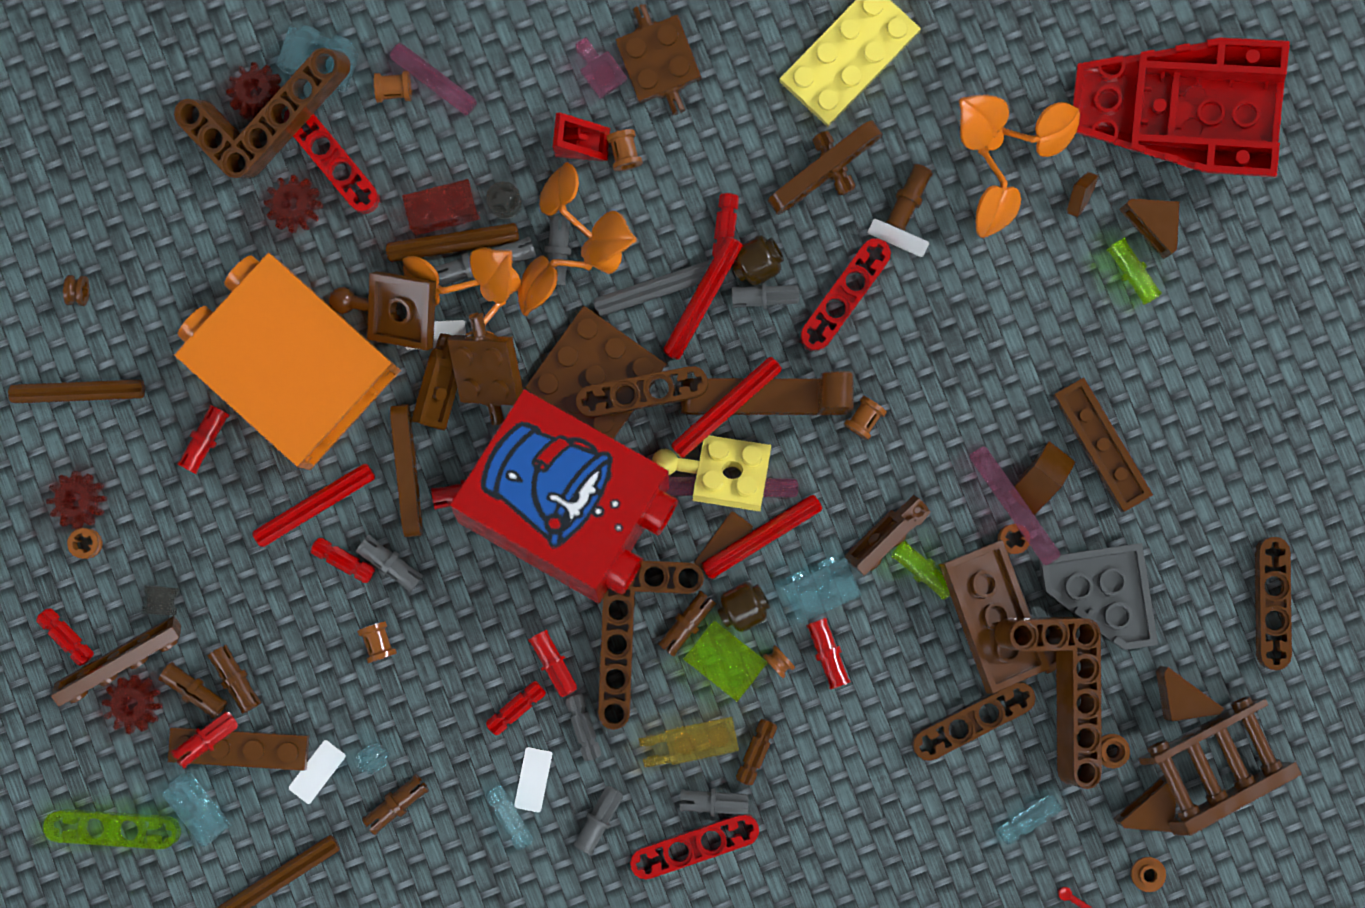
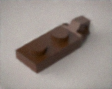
[411,333,457,431]
[844,495,931,576]

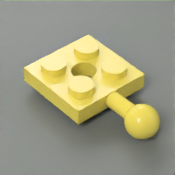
[652,435,771,512]

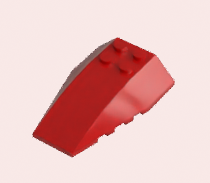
[1073,38,1290,177]

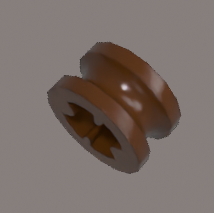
[63,275,90,306]

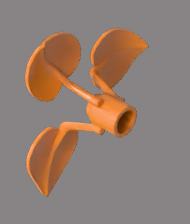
[959,95,1080,238]
[518,162,637,317]
[402,248,521,335]

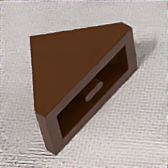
[1119,199,1180,259]
[1007,441,1076,515]
[1156,666,1224,721]
[1113,775,1176,832]

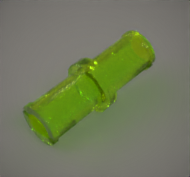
[1106,237,1162,305]
[891,540,950,600]

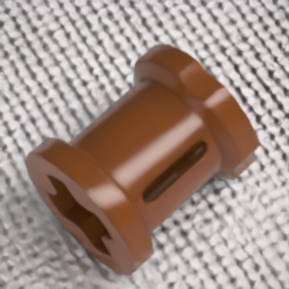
[374,71,412,103]
[606,129,643,171]
[843,396,887,441]
[357,621,397,664]

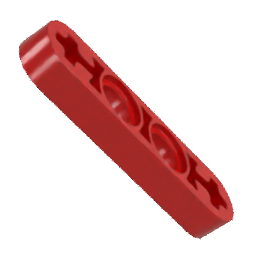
[283,109,380,214]
[800,239,891,352]
[630,814,759,879]

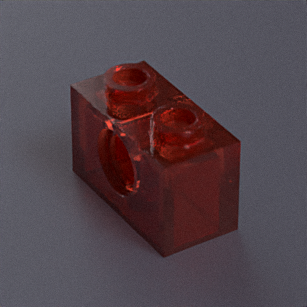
[402,179,481,235]

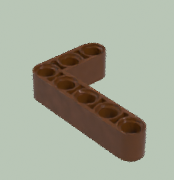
[174,48,351,178]
[681,371,853,415]
[598,561,704,730]
[994,617,1102,789]

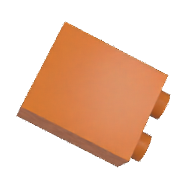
[174,252,401,470]

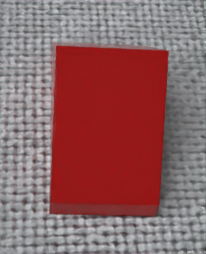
[553,112,610,161]

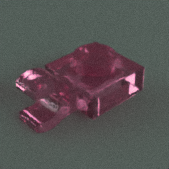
[575,37,627,99]

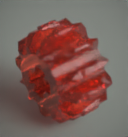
[226,62,282,119]
[264,175,323,233]
[46,471,108,529]
[102,675,163,734]

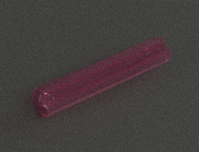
[390,43,477,115]

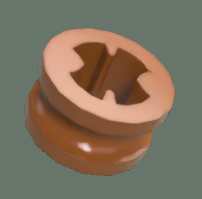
[997,524,1031,554]
[67,528,103,559]
[763,645,796,679]

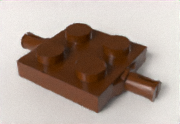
[615,4,702,115]
[447,312,523,425]

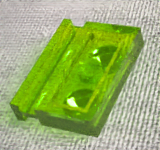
[683,620,768,702]

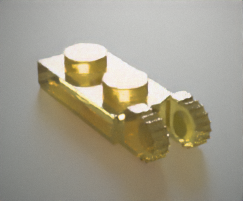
[639,716,739,767]

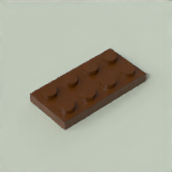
[939,540,1050,694]

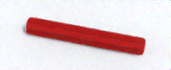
[664,236,742,360]
[671,357,782,458]
[252,464,375,547]
[701,495,822,579]

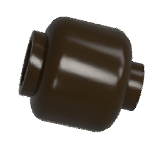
[732,235,784,286]
[717,581,771,632]

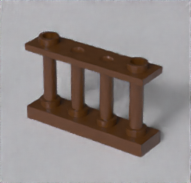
[1138,696,1302,836]

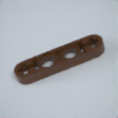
[767,120,883,215]
[576,366,709,417]
[390,404,423,538]
[1255,537,1292,670]
[912,682,1036,761]

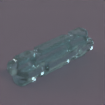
[485,785,533,850]
[998,795,1062,845]

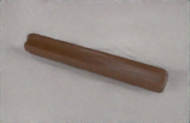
[386,223,519,262]
[8,379,145,403]
[217,835,340,908]

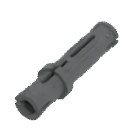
[433,236,536,287]

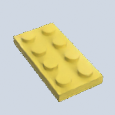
[779,0,921,127]

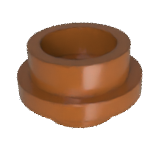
[1102,734,1130,768]
[1131,857,1166,892]

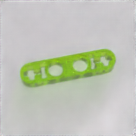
[43,809,181,849]

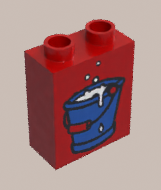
[450,389,678,604]

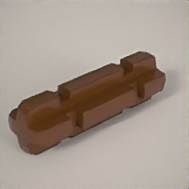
[813,131,855,196]
[736,719,777,786]

